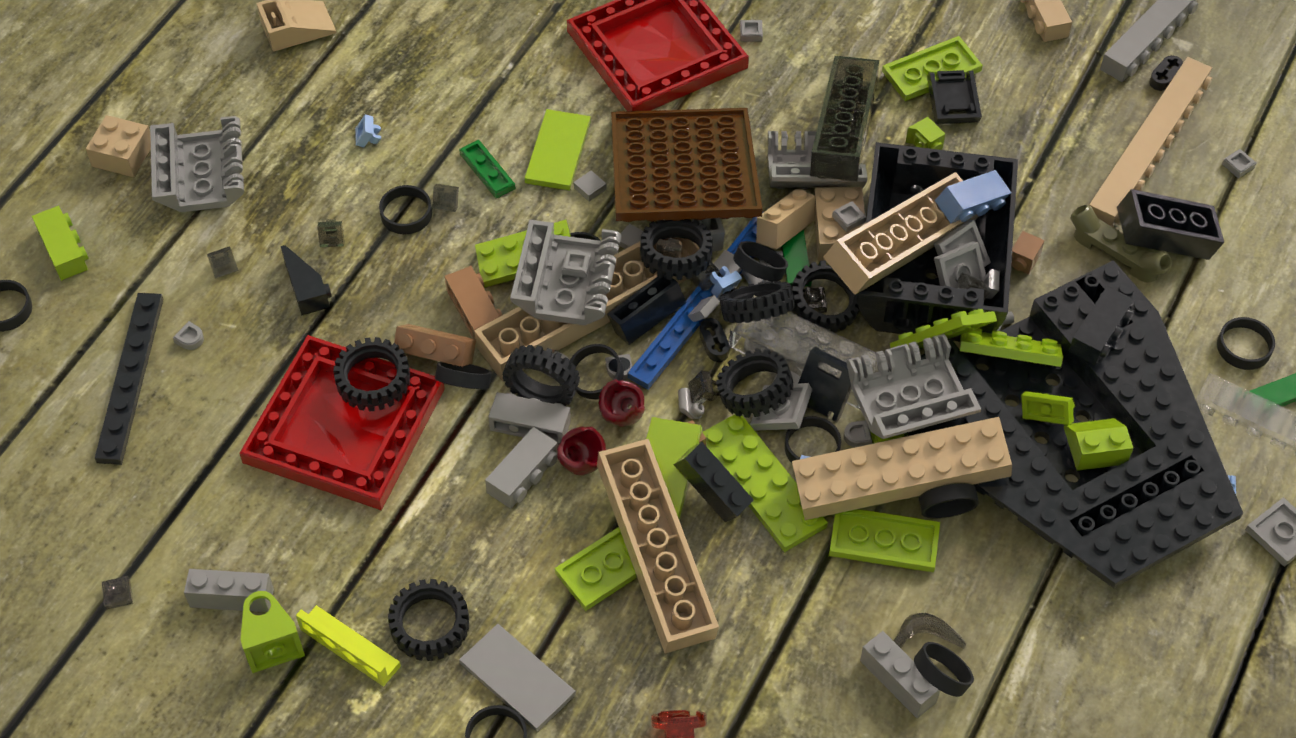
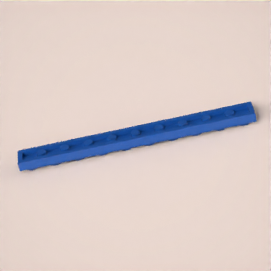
[628,211,764,390]

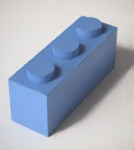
[935,170,1011,223]

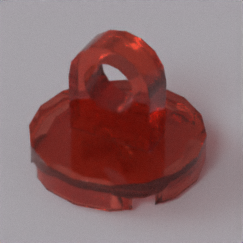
[651,710,707,738]

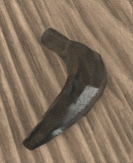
[893,612,967,649]

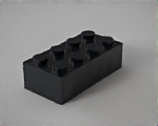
[1117,189,1225,260]

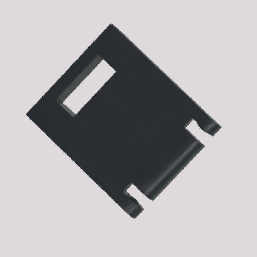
[927,70,982,124]
[798,347,852,422]

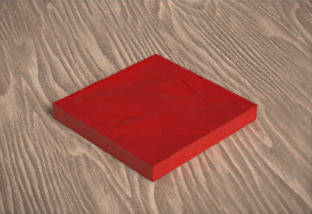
[567,0,749,111]
[239,335,445,511]

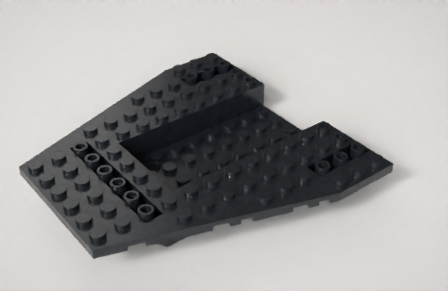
[903,260,1243,588]

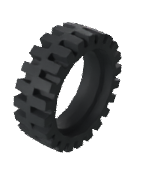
[640,219,713,280]
[791,260,860,333]
[719,281,794,323]
[334,337,410,411]
[502,345,580,406]
[716,349,794,418]
[388,579,469,661]

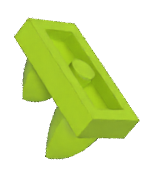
[1021,391,1075,425]

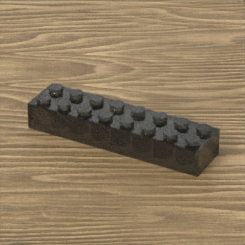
[810,56,880,182]

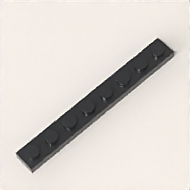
[95,293,164,465]

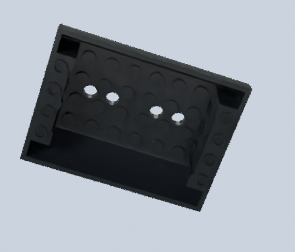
[857,142,1018,342]

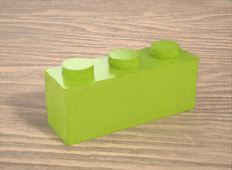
[32,205,89,281]

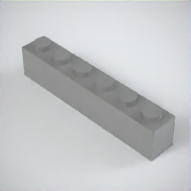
[1100,0,1199,82]

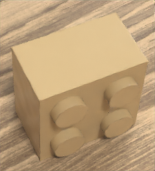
[86,115,151,177]

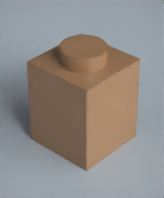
[1011,231,1045,274]

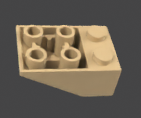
[256,0,337,52]

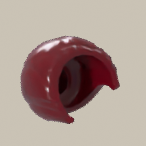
[598,379,645,427]
[557,426,606,475]

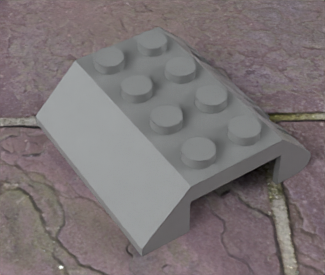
[150,116,244,212]
[768,131,868,189]
[510,220,621,325]
[847,334,981,439]

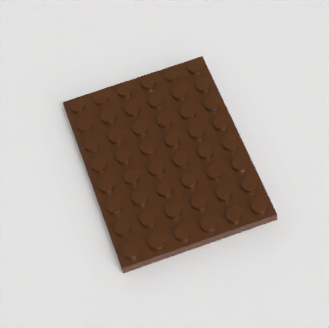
[611,108,762,222]

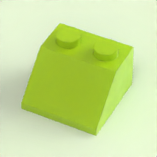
[1064,418,1133,471]

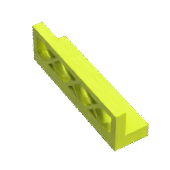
[296,605,401,687]

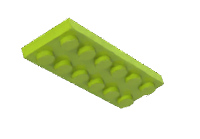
[702,414,828,553]

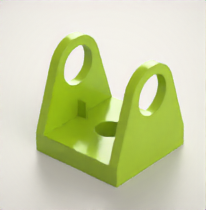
[241,591,305,673]

